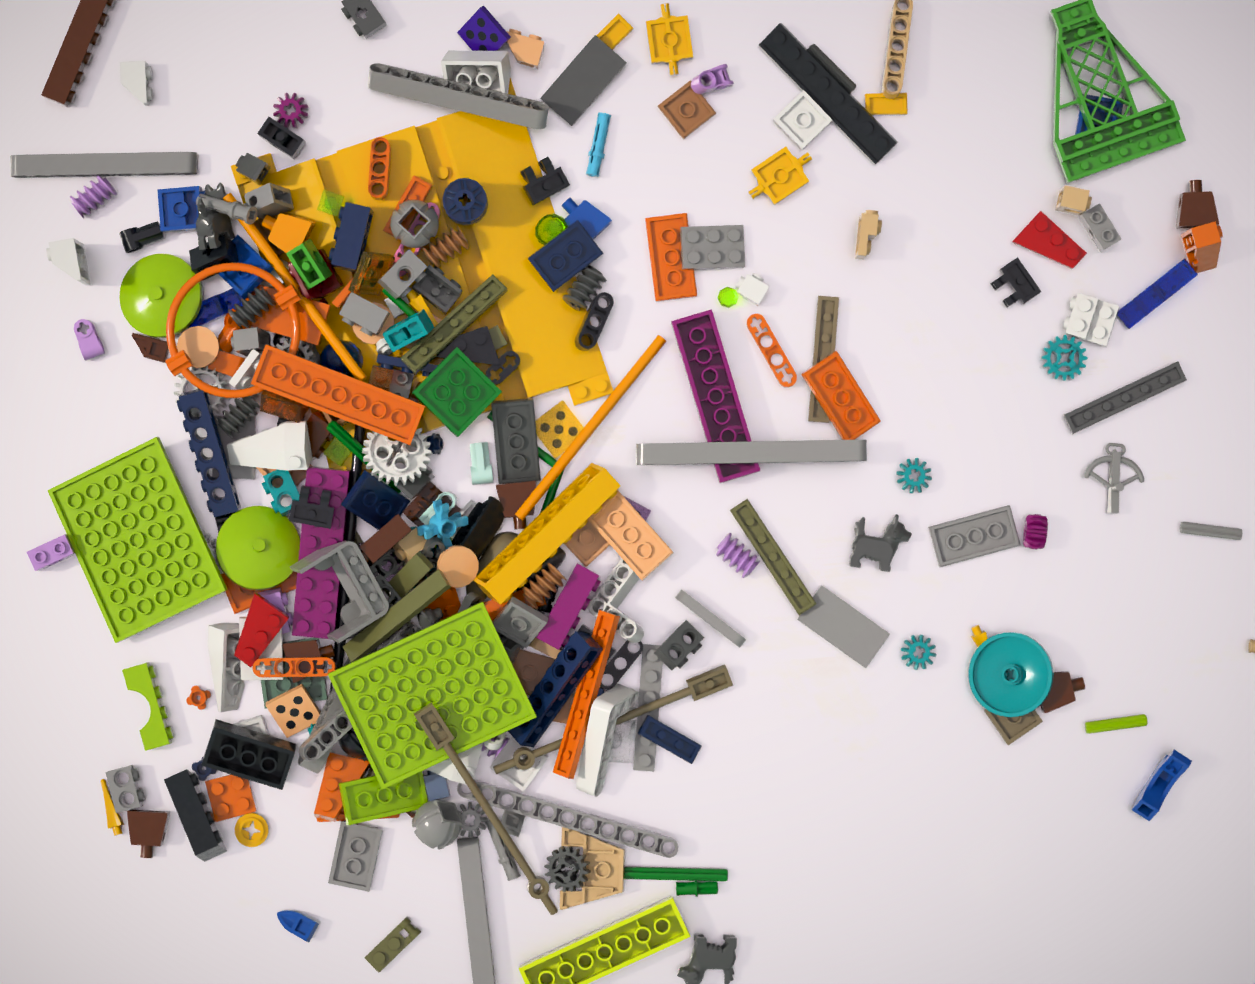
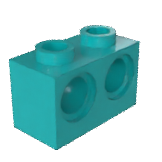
[382,309,434,352]
[262,470,300,517]

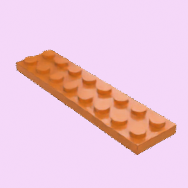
[251,344,425,445]

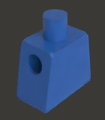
[561,197,612,240]

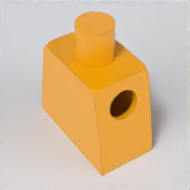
[262,212,316,253]

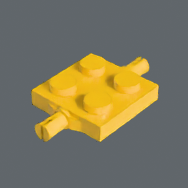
[646,3,693,75]
[748,147,812,205]

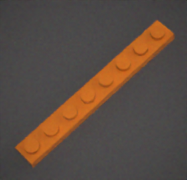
[553,610,620,779]

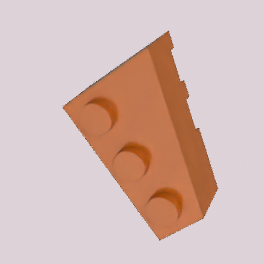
[1181,221,1223,275]
[314,752,371,822]

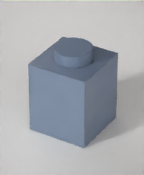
[423,770,450,801]

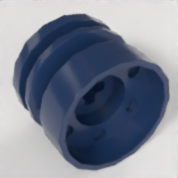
[442,178,488,226]

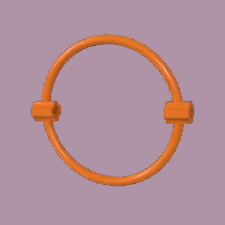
[165,262,302,398]

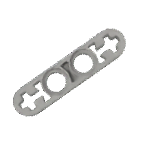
[675,589,746,648]

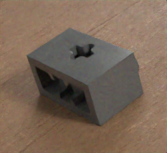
[341,0,387,39]

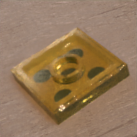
[348,251,395,296]
[535,400,584,459]

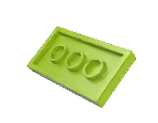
[339,771,428,825]

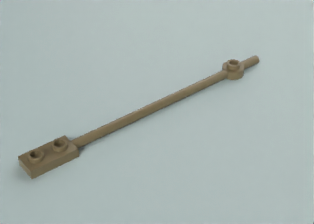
[493,664,733,774]
[414,702,558,915]

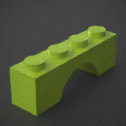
[122,662,174,751]

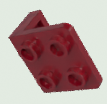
[288,249,343,299]

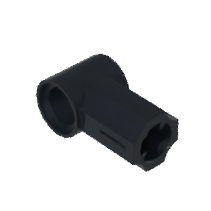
[119,221,164,253]

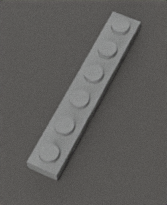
[633,644,663,772]

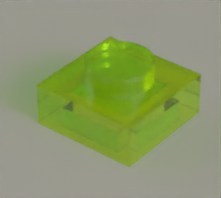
[317,190,344,217]
[323,437,351,466]

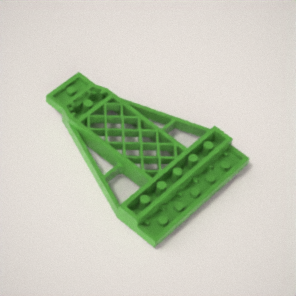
[1050,0,1186,183]

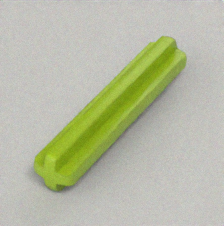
[1085,714,1148,734]

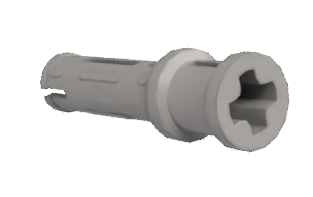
[196,194,257,224]

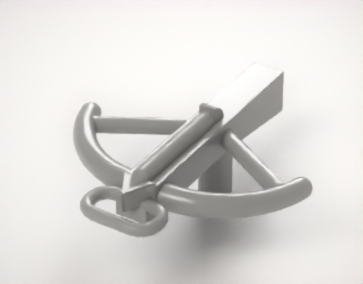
[1084,443,1144,514]

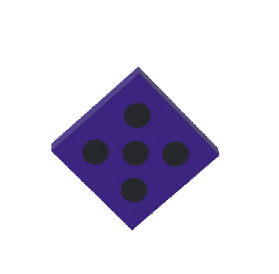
[457,6,511,51]

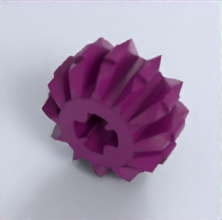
[273,93,309,128]
[1023,514,1048,550]

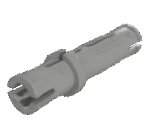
[485,820,521,881]

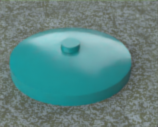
[969,632,1054,717]

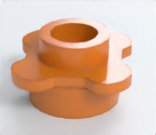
[186,685,211,710]

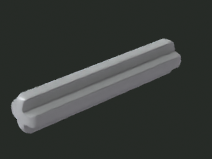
[1180,522,1242,540]

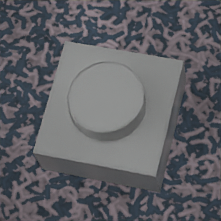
[501,810,525,837]

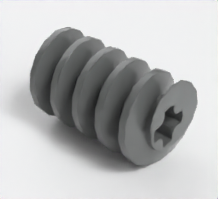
[562,265,607,311]
[228,286,276,329]
[216,396,263,439]

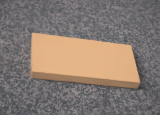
[588,490,674,581]

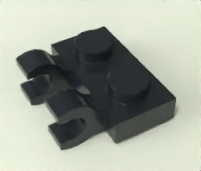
[520,157,570,205]
[991,257,1041,308]
[289,485,335,529]

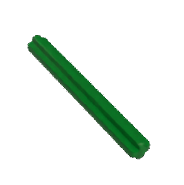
[326,420,401,493]
[624,867,728,881]

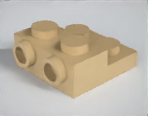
[855,210,882,260]

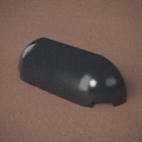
[451,496,504,560]

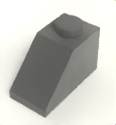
[236,153,270,186]
[396,464,435,500]

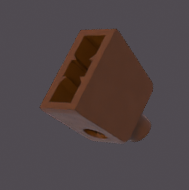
[1176,180,1219,228]
[496,481,536,530]
[282,640,335,683]
[1040,671,1085,713]
[127,809,170,858]

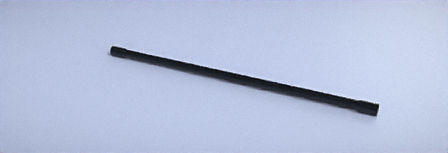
[329,424,365,695]

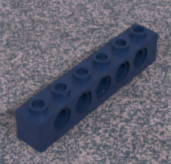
[177,389,241,517]
[508,631,603,748]

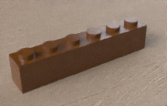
[41,0,116,107]

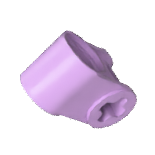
[691,64,734,94]
[74,319,105,361]

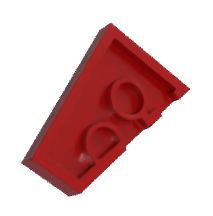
[1012,211,1087,269]
[234,592,289,667]

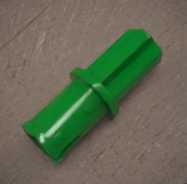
[676,880,718,897]

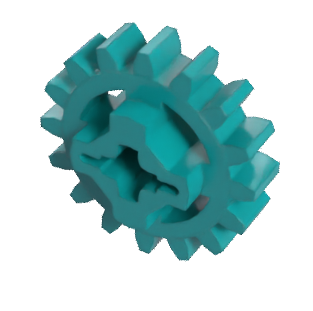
[1041,335,1088,381]

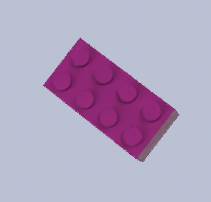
[537,563,601,650]

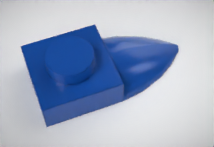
[277,910,319,942]

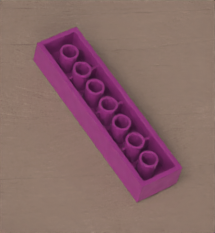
[671,309,760,483]
[292,466,351,639]

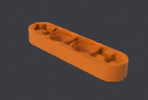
[746,314,797,387]
[252,657,336,677]

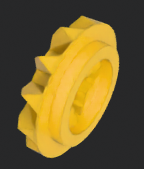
[235,813,268,847]

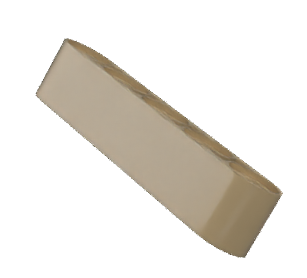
[882,0,913,99]

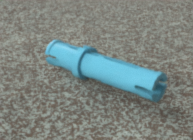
[586,113,611,177]

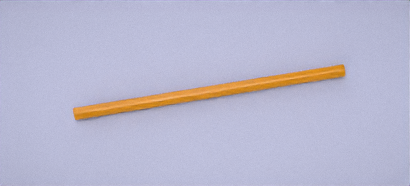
[223,193,367,381]
[515,335,666,521]

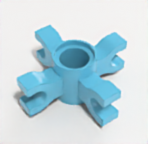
[417,499,468,551]

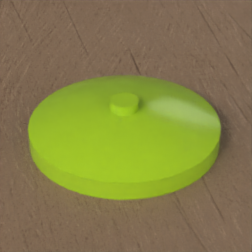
[119,254,203,338]
[216,506,300,590]

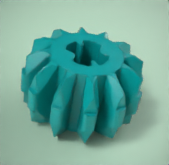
[896,458,932,493]
[901,634,937,670]

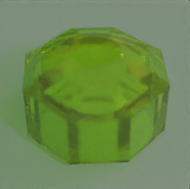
[717,287,738,308]

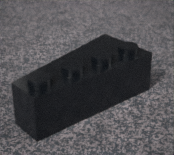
[164,769,227,862]

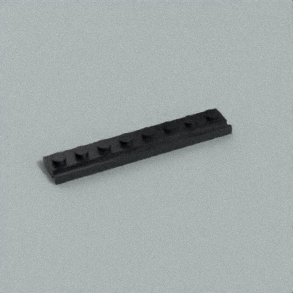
[759,23,898,164]

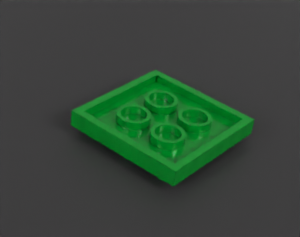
[412,347,502,437]

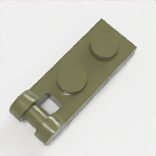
[365,917,421,973]

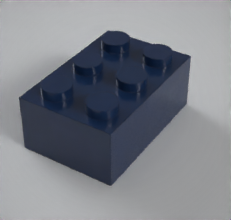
[329,202,374,273]

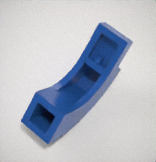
[1132,749,1192,821]

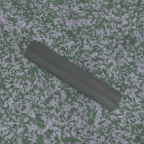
[808,44,856,93]

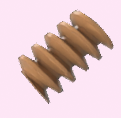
[422,225,469,268]
[522,563,567,610]

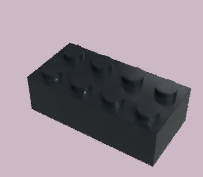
[201,719,296,790]

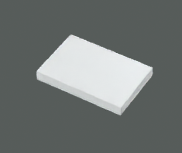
[239,617,284,680]

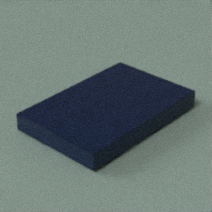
[528,220,604,292]
[341,470,410,530]

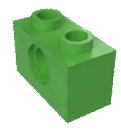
[286,239,333,290]

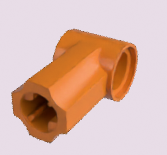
[217,309,251,353]

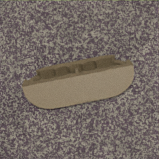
[466,531,519,601]

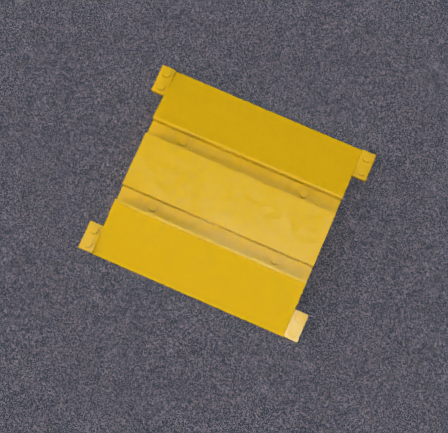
[231,78,613,475]

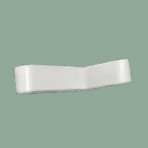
[588,537,662,643]
[576,684,639,797]

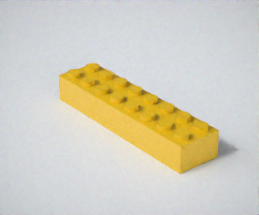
[473,463,620,605]

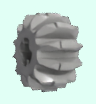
[458,802,488,838]

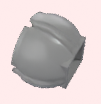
[390,199,439,248]
[412,800,463,850]

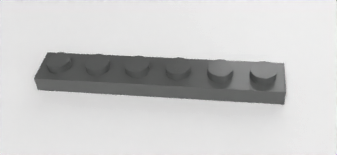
[1063,361,1187,434]

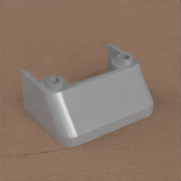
[290,541,389,643]

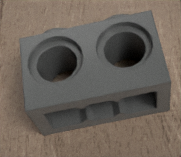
[654,620,704,670]

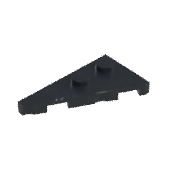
[436,326,500,366]

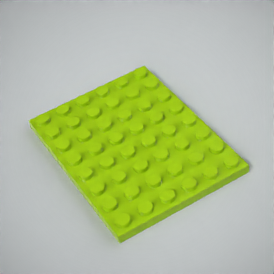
[47,437,228,643]
[328,601,537,789]

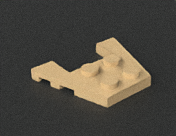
[560,827,625,910]

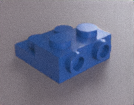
[157,186,206,232]

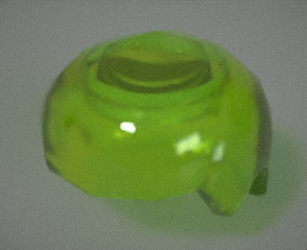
[535,214,568,245]

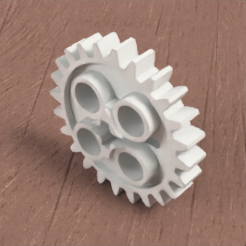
[362,428,431,486]

